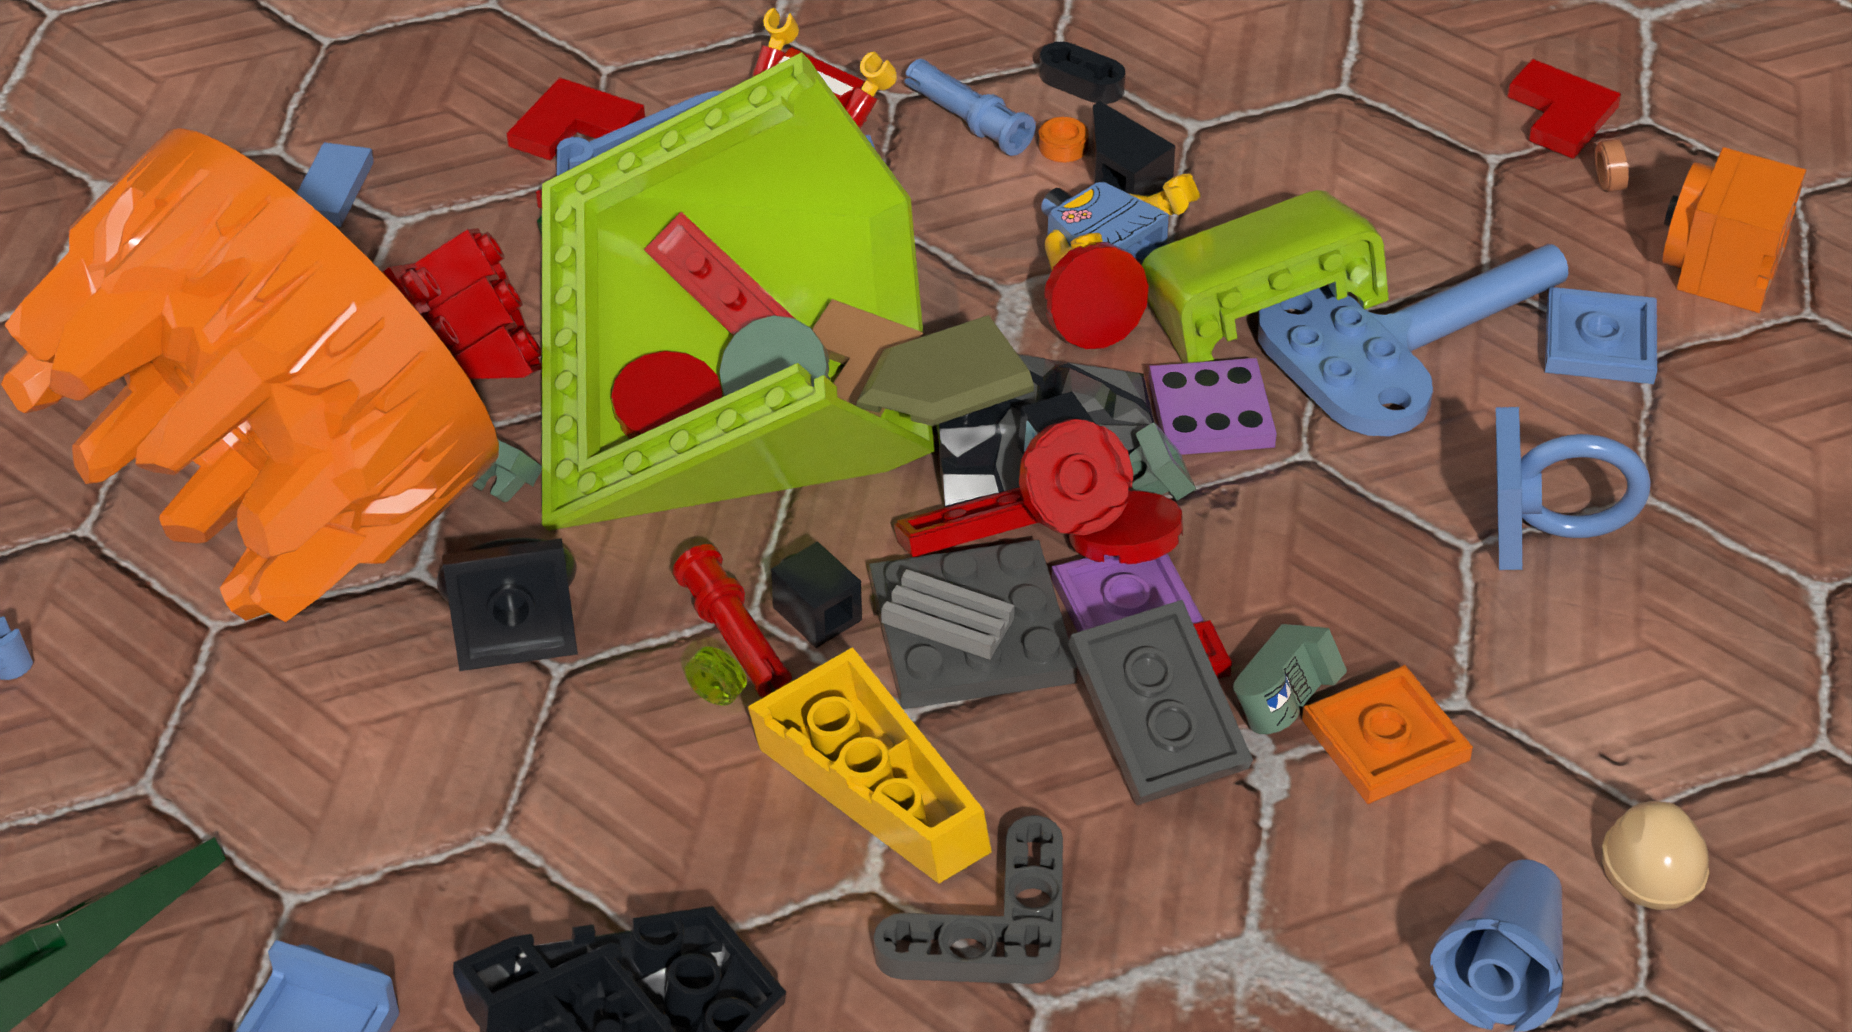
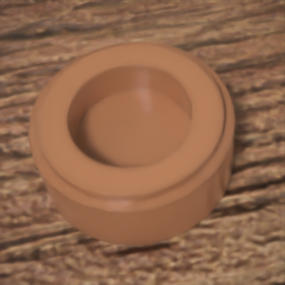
[1595,139,1628,192]

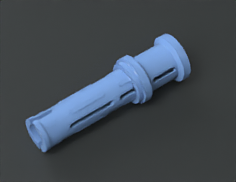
[905,58,1036,156]

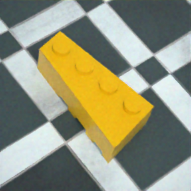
[748,647,992,884]

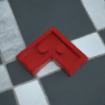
[1508,59,1621,159]
[507,77,645,161]

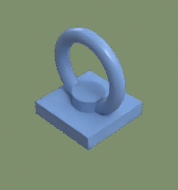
[1496,407,1651,570]

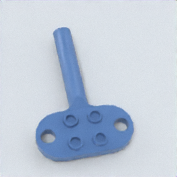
[1257,244,1569,436]

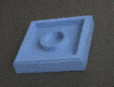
[1545,287,1657,384]

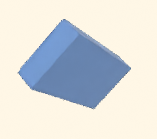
[297,142,374,227]

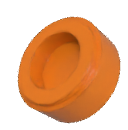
[1038,117,1089,162]

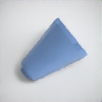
[1430,860,1563,1032]

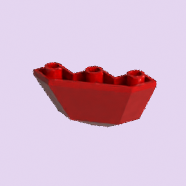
[382,228,542,379]

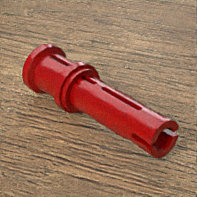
[672,544,792,698]

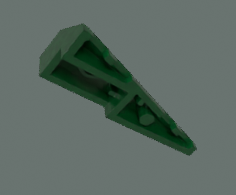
[0,837,226,1032]

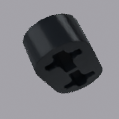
[1039,42,1125,104]

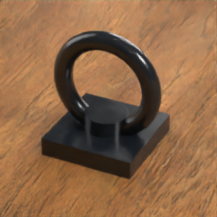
[437,537,578,671]

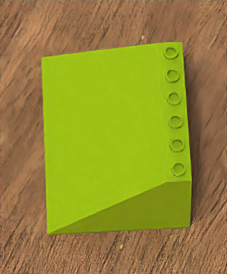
[542,52,934,531]

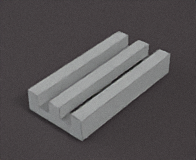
[881,569,1015,660]

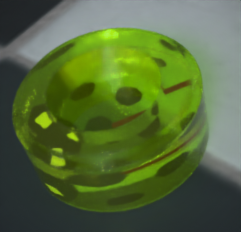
[685,646,747,705]

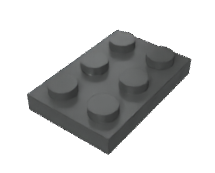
[1068,600,1253,806]

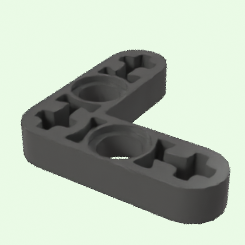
[874,815,1063,984]

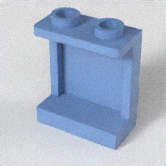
[236,940,399,1032]

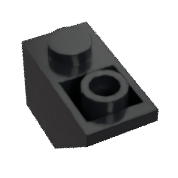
[1091,101,1176,197]

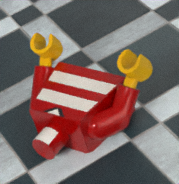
[752,8,897,129]

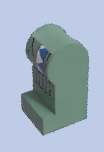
[1233,624,1347,734]

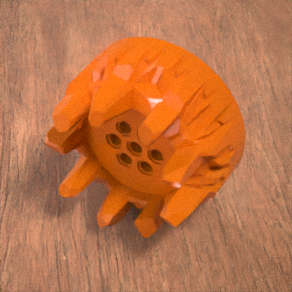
[1,128,499,622]

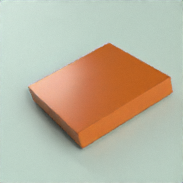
[1302,665,1473,804]

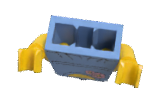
[1041,174,1201,270]

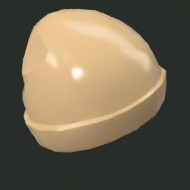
[1602,801,1709,910]

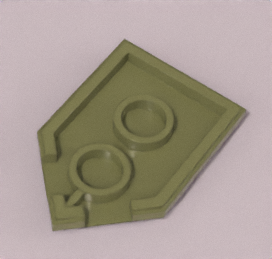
[857,315,1034,426]

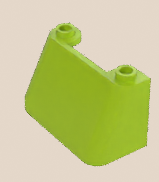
[1142,190,1389,363]

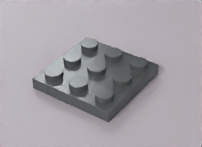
[869,540,1077,709]

